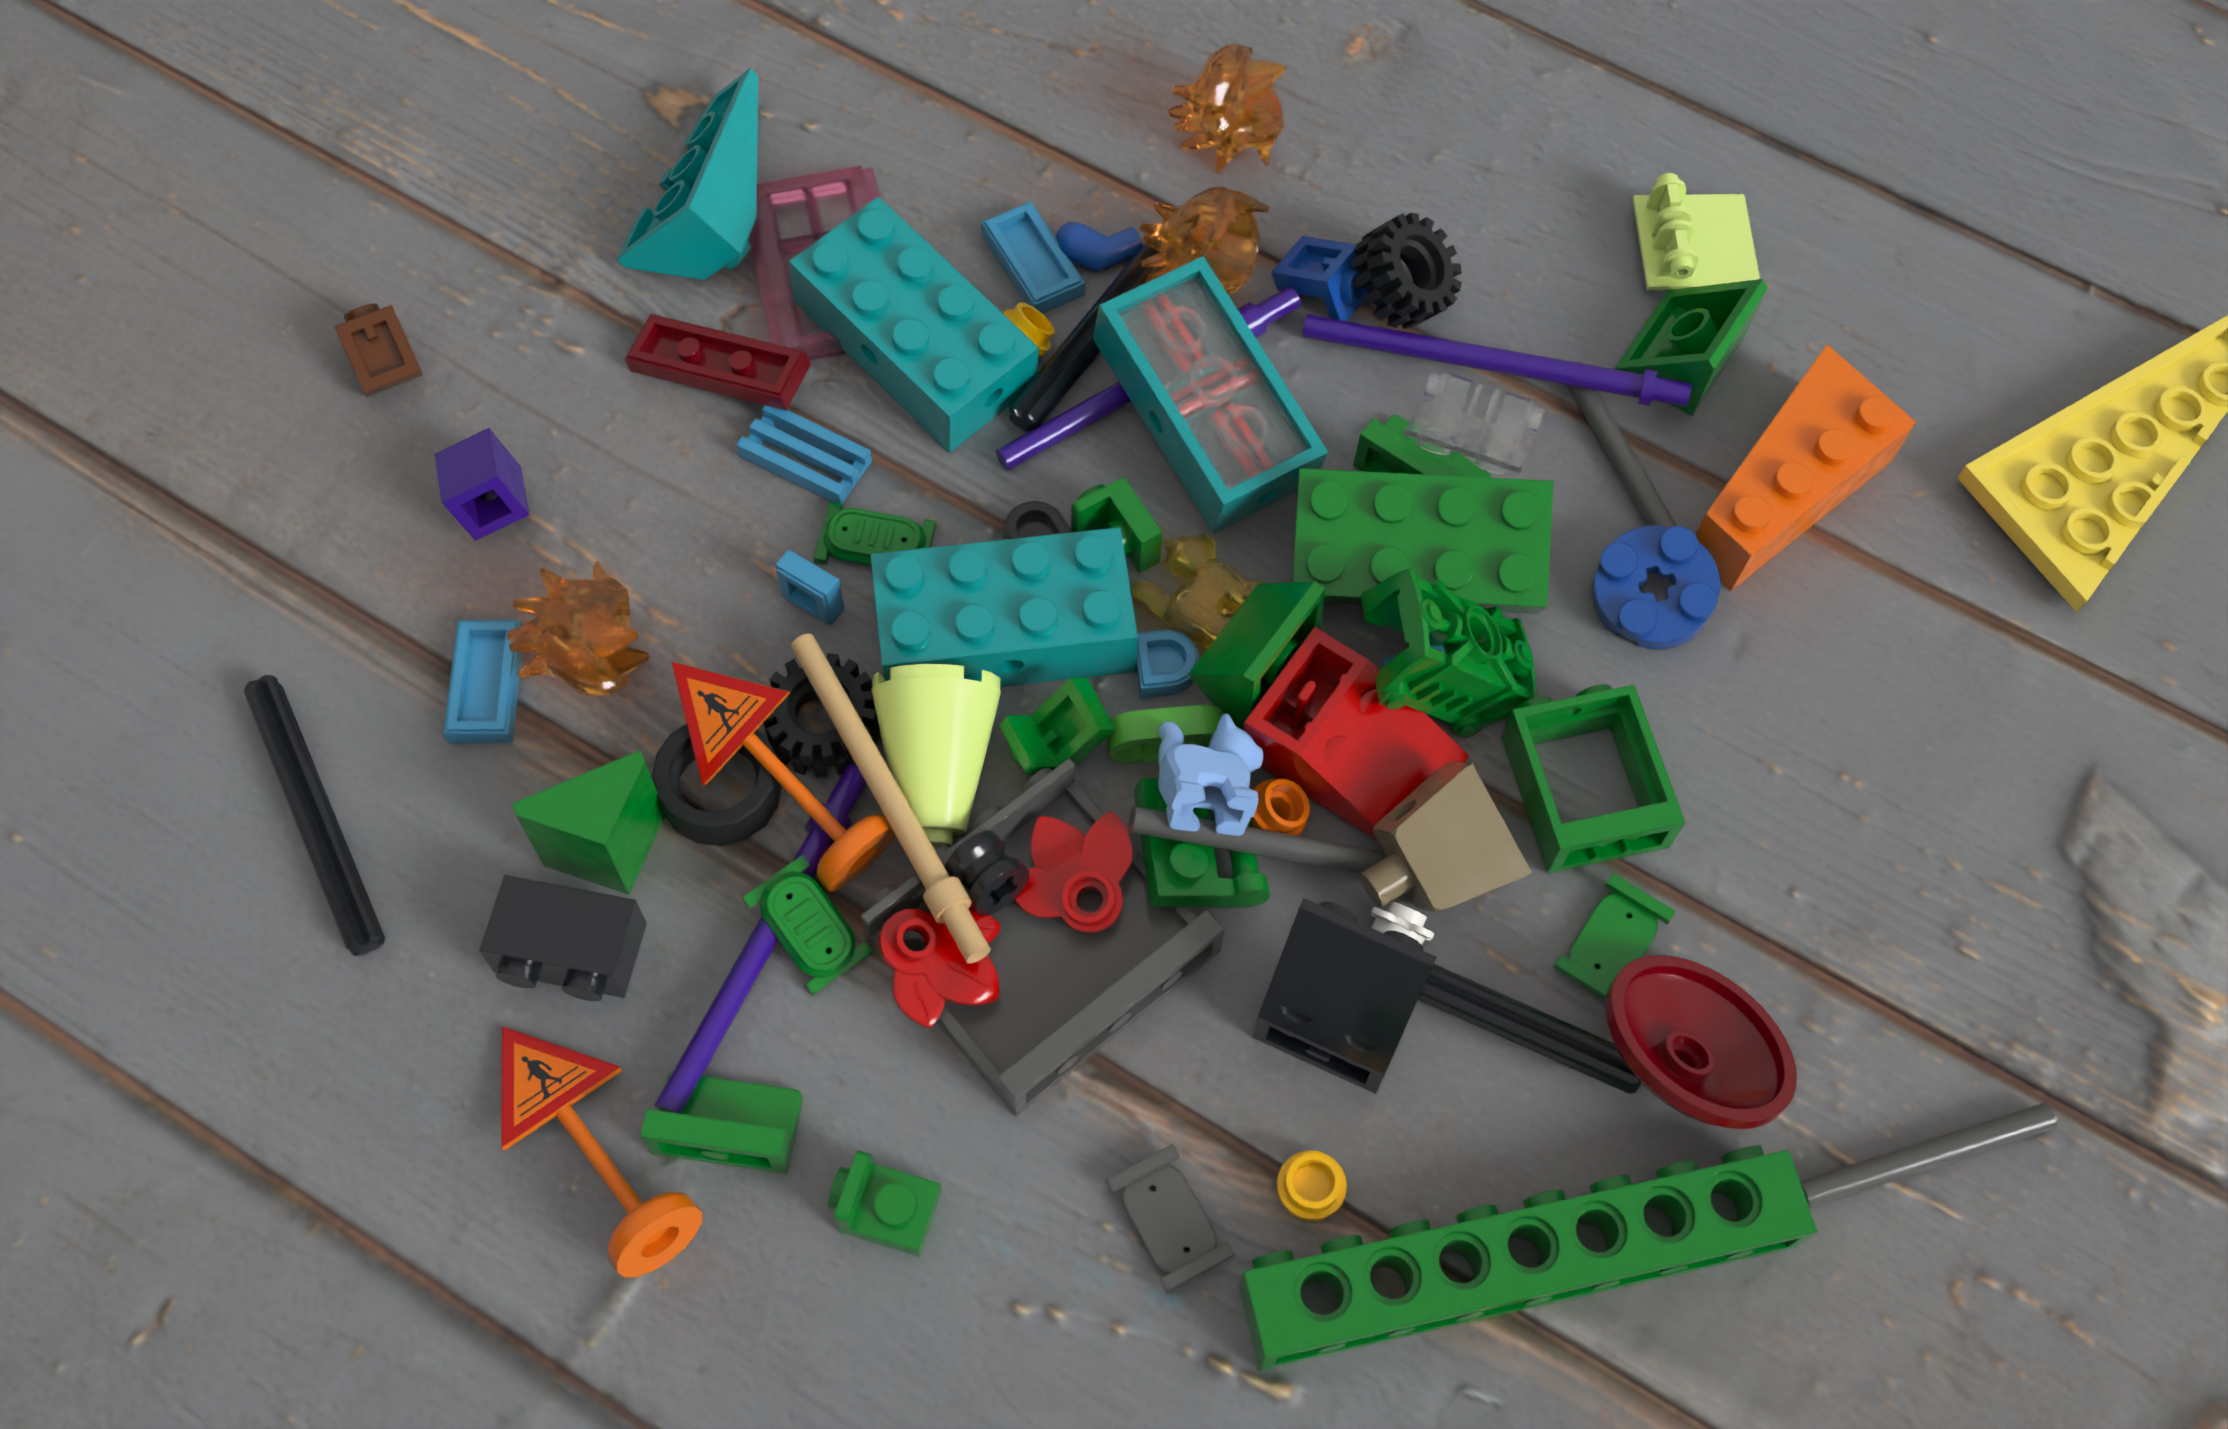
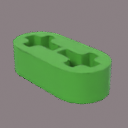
[1107,705,1225,764]

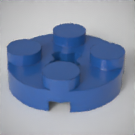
[1592,525,1720,650]

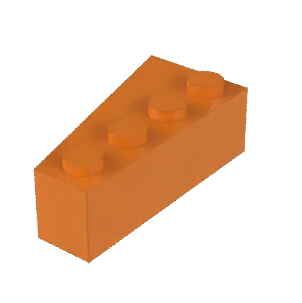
[1695,344,1917,591]

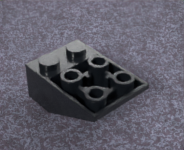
[1252,898,1437,1094]

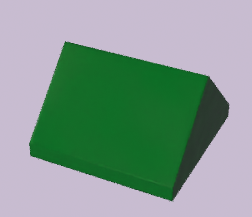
[1614,279,1768,416]
[1188,581,1326,730]
[511,750,665,895]

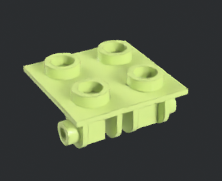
[1632,173,1760,290]

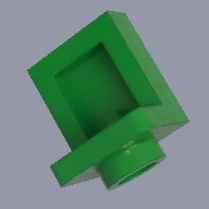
[1000,677,1116,775]

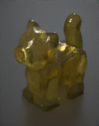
[1131,533,1265,649]

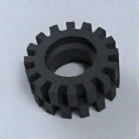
[1352,213,1462,329]
[764,653,880,778]

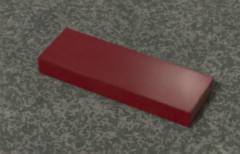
[625,314,811,411]

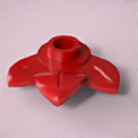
[1015,811,1133,934]
[878,906,1001,1029]

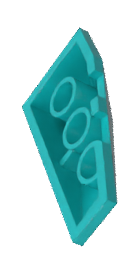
[616,68,758,280]

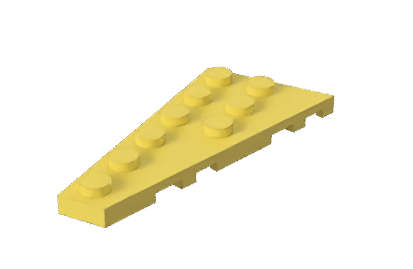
[1957,315,2228,613]

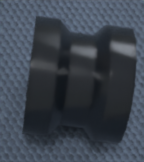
[945,830,1029,915]

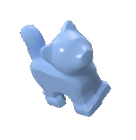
[1158,714,1263,836]

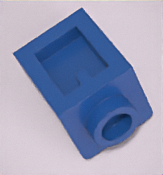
[1271,236,1367,321]

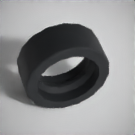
[652,723,782,846]

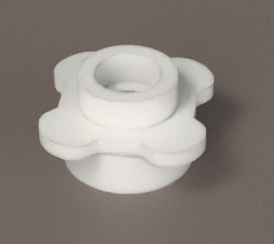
[1370,901,1435,945]

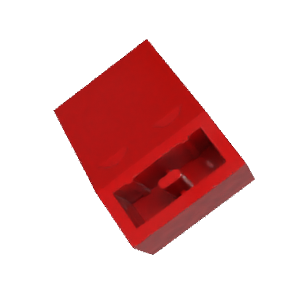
[1243,627,1469,840]

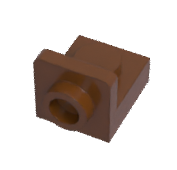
[334,303,423,397]

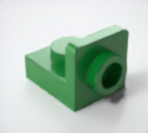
[1071,477,1163,573]
[828,1150,942,1257]

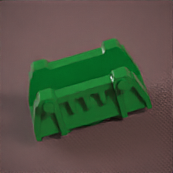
[1361,569,1537,737]

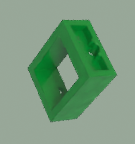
[1501,684,1686,874]

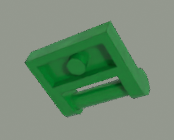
[1134,778,1270,907]

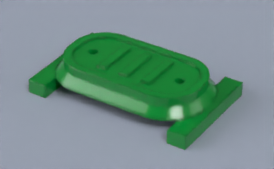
[813,501,937,566]
[742,855,872,995]
[1553,873,1676,1000]

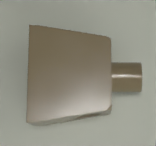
[1359,762,1532,912]

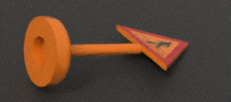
[672,662,896,892]
[501,1026,703,1278]

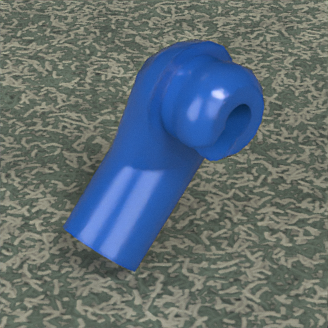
[1056,222,1143,271]

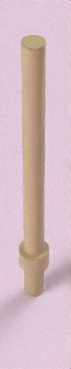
[791,633,991,963]

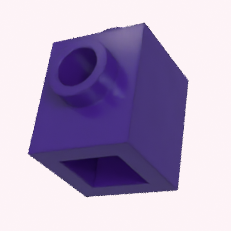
[435,428,530,541]

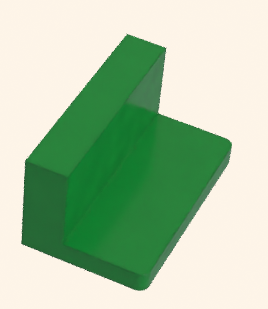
[1353,415,1490,478]
[640,1072,803,1174]

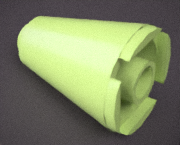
[872,664,1001,848]

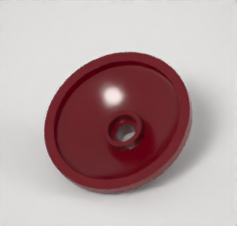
[1605,955,1797,1129]

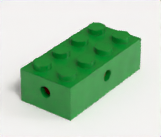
[1292,468,1554,614]

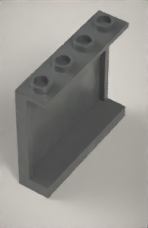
[861,759,1225,1117]

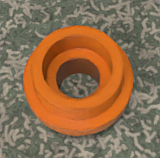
[1250,779,1310,836]

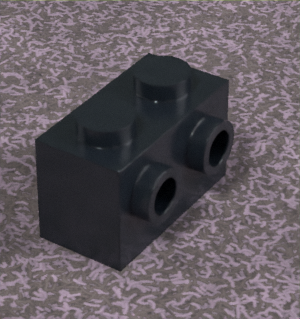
[479,875,647,1001]

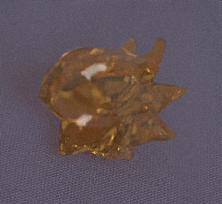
[1168,43,1286,174]
[1139,186,1269,295]
[508,561,650,697]

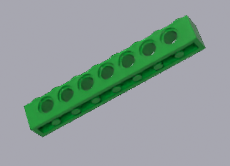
[1239,1145,1818,1370]

